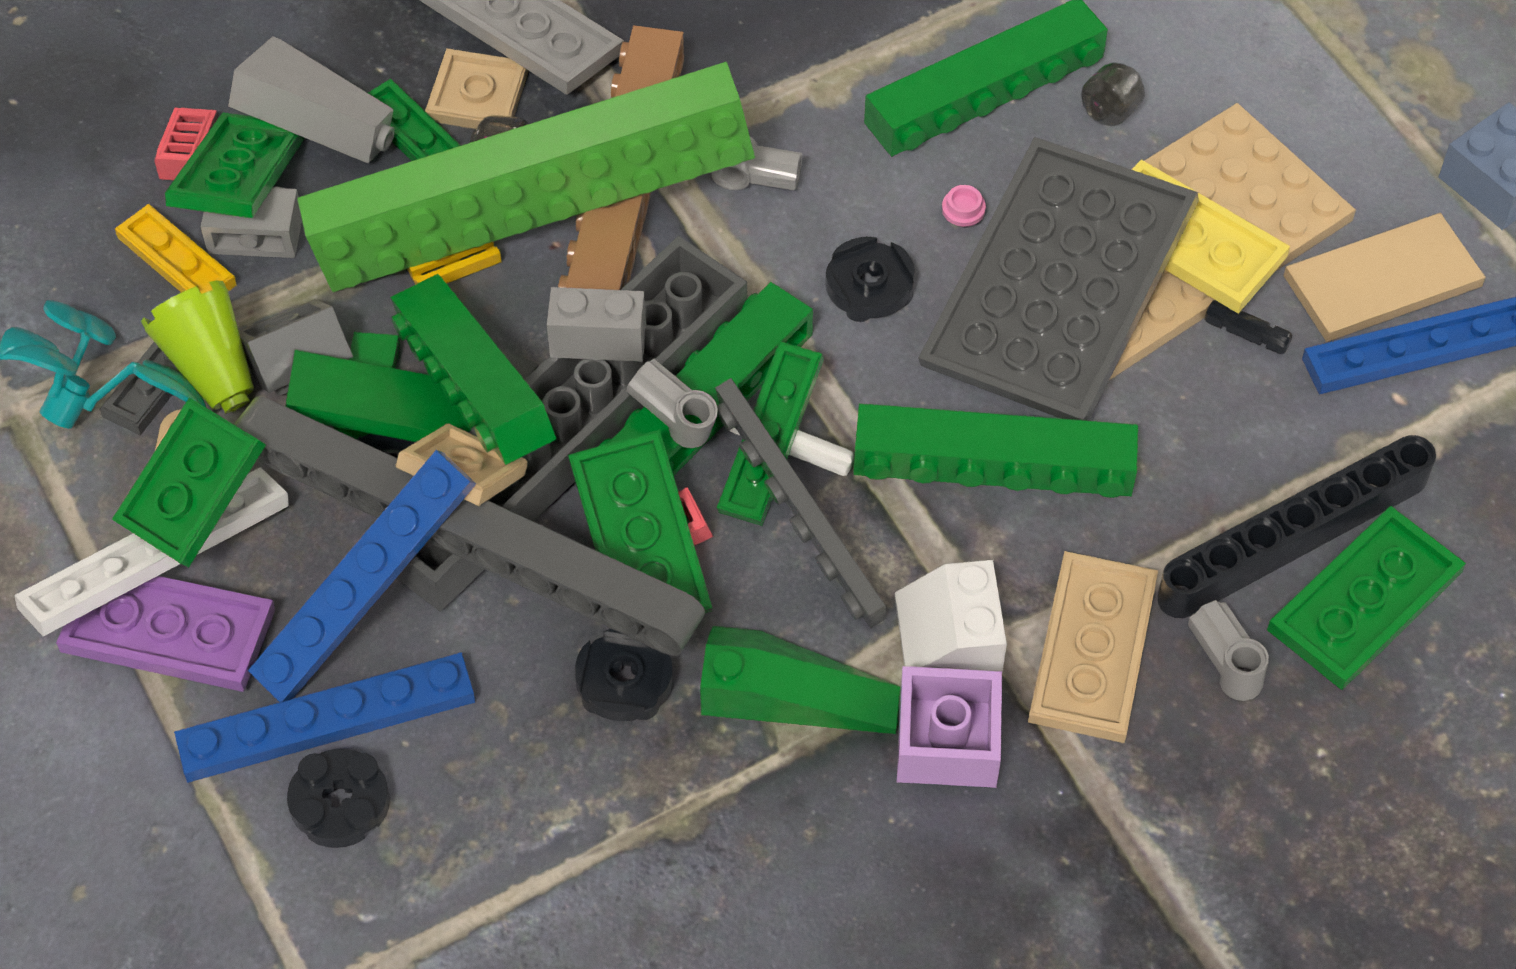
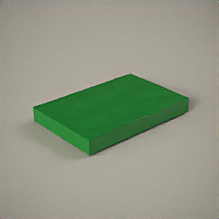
[112,397,266,568]

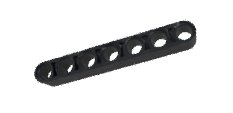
[1157,435,1436,618]

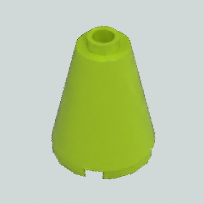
[141,280,254,414]

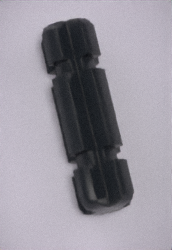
[1204,300,1292,354]

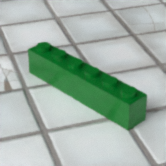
[864,0,1108,157]
[390,274,556,465]
[599,282,813,476]
[854,403,1138,498]

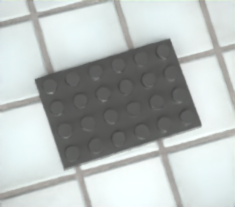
[918,137,1199,421]

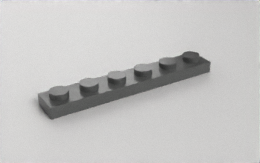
[715,378,886,629]

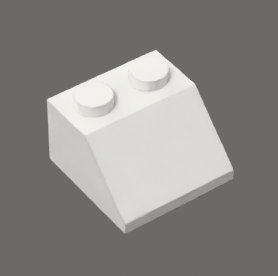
[895,560,1007,671]

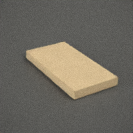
[1283,213,1486,342]
[1028,551,1158,743]

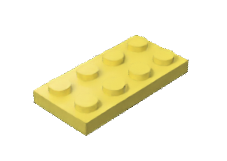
[1132,160,1290,314]

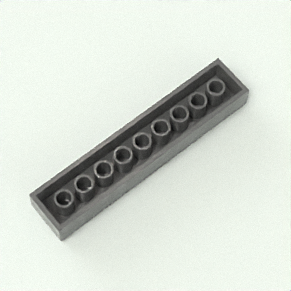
[365,236,748,612]

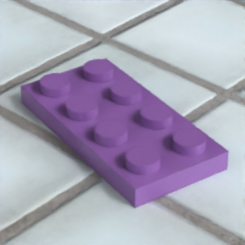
[56,576,275,692]

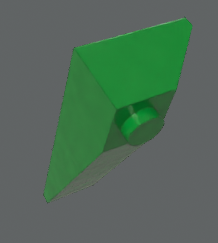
[700,626,900,734]

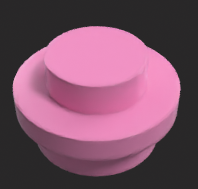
[942,185,986,227]

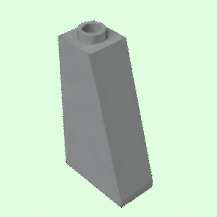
[228,36,395,163]

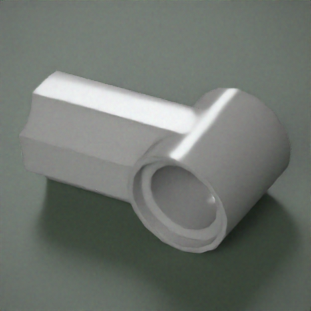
[711,137,802,190]
[626,359,718,448]
[1188,600,1269,701]

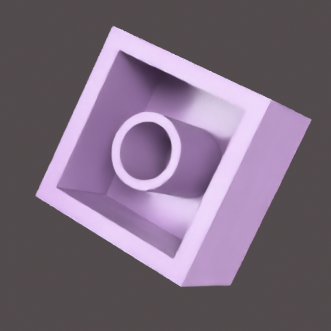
[897,666,1002,788]

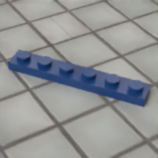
[1302,297,1516,395]
[248,450,476,702]
[174,652,475,783]

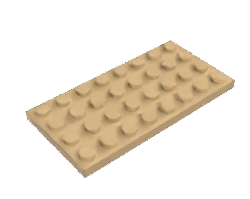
[1110,103,1356,380]

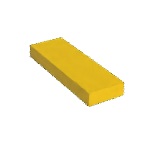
[115,204,237,294]

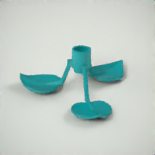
[0,300,206,429]

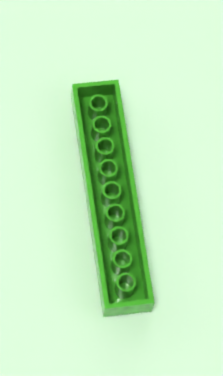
[297,62,755,292]

